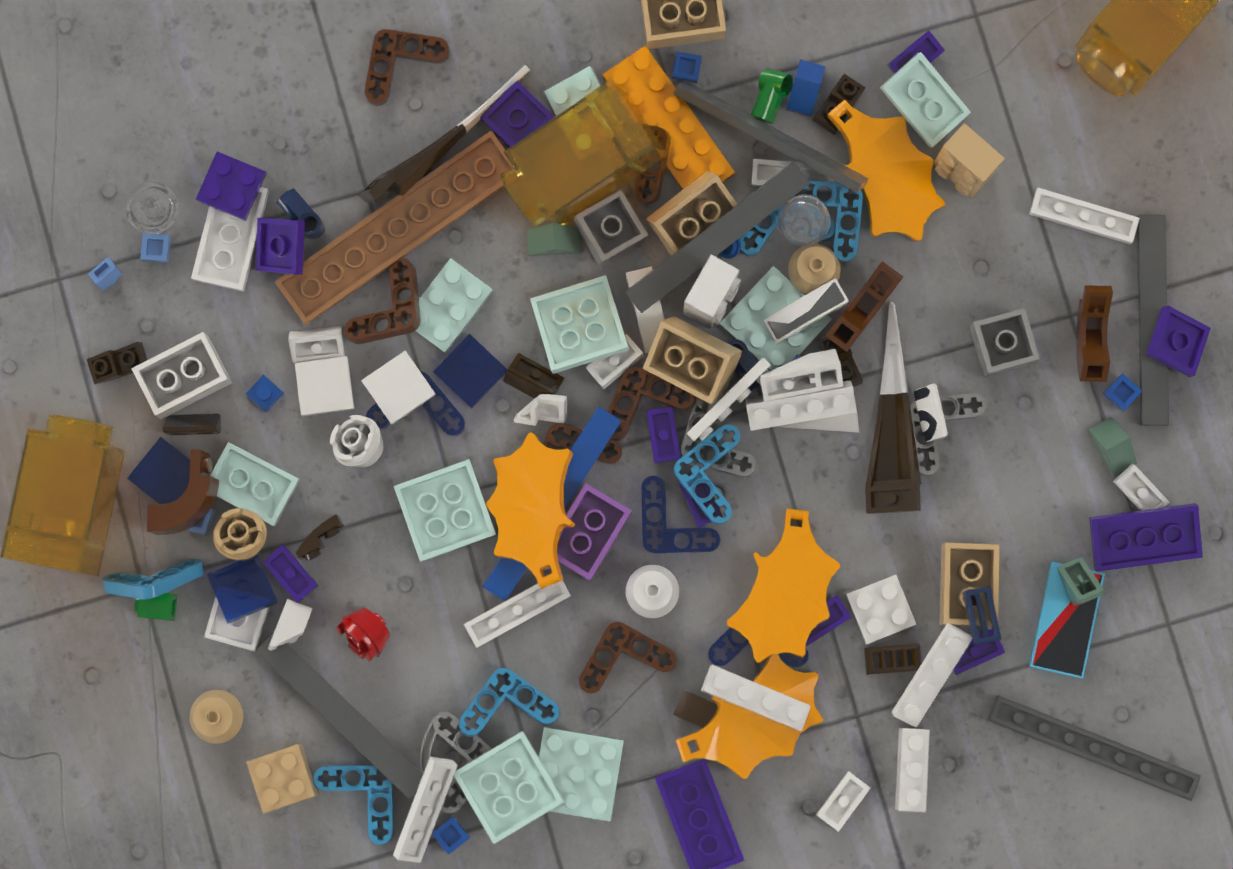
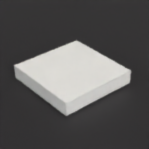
[361,350,436,425]
[295,356,355,417]
[204,586,272,652]

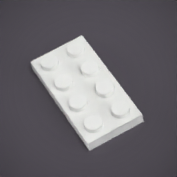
[191,187,269,292]

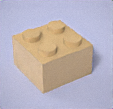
[246,744,319,814]

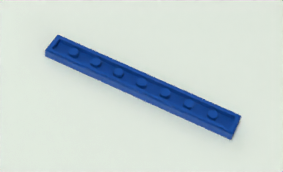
[482,406,621,601]

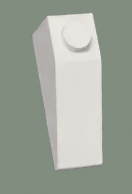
[626,266,665,354]
[760,349,844,402]

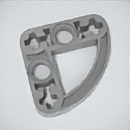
[420,712,493,813]

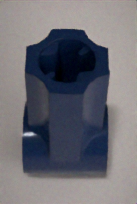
[276,188,324,240]
[728,339,761,391]

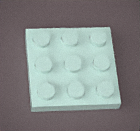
[719,266,832,371]
[530,275,629,374]
[394,459,496,562]
[539,727,624,822]
[454,731,565,844]

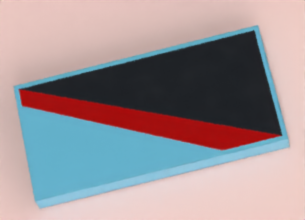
[1029,562,1105,679]

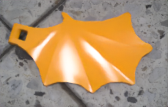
[827,100,945,242]
[486,432,575,589]
[727,508,840,663]
[675,654,823,779]

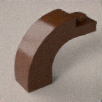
[826,261,903,352]
[1076,285,1113,382]
[147,449,219,535]

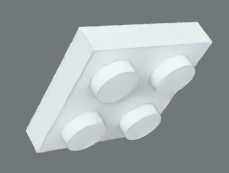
[846,575,916,644]

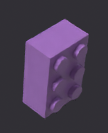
[557,483,632,582]

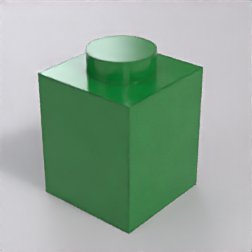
[134,593,178,621]

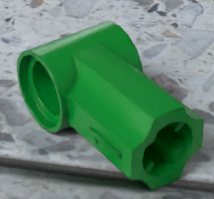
[751,68,793,124]

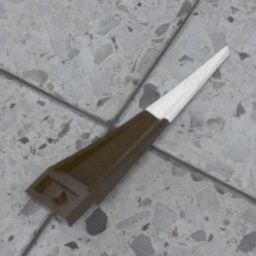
[359,65,530,203]
[865,302,921,514]

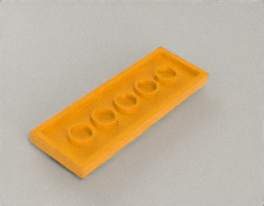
[602,45,735,190]

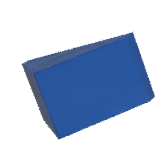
[786,59,826,117]

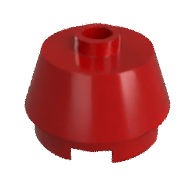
[336,608,390,662]

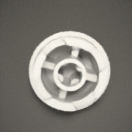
[330,415,384,467]
[626,565,679,618]

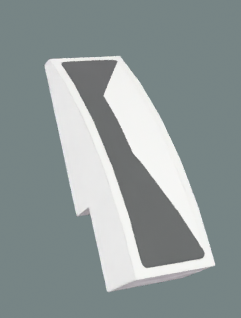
[764,278,849,344]

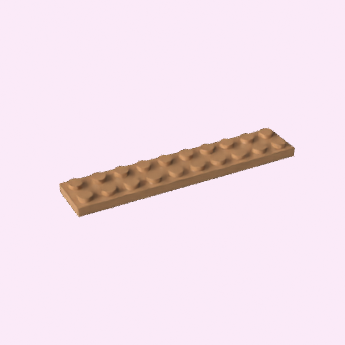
[275,131,522,326]

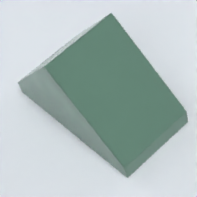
[527,223,581,256]
[1087,417,1137,477]
[1057,557,1105,606]

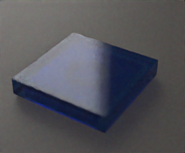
[433,334,507,409]
[127,437,190,504]
[207,555,278,624]

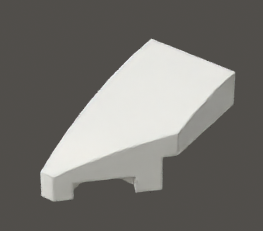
[514,394,567,426]
[268,599,312,651]

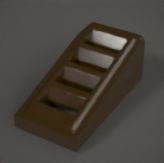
[864,643,922,675]

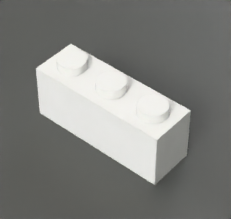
[895,728,930,812]

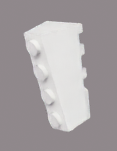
[745,380,859,433]

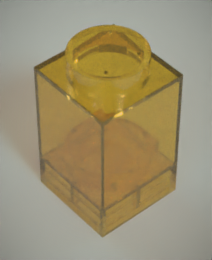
[1076,0,1220,97]
[500,79,668,227]
[0,414,125,576]

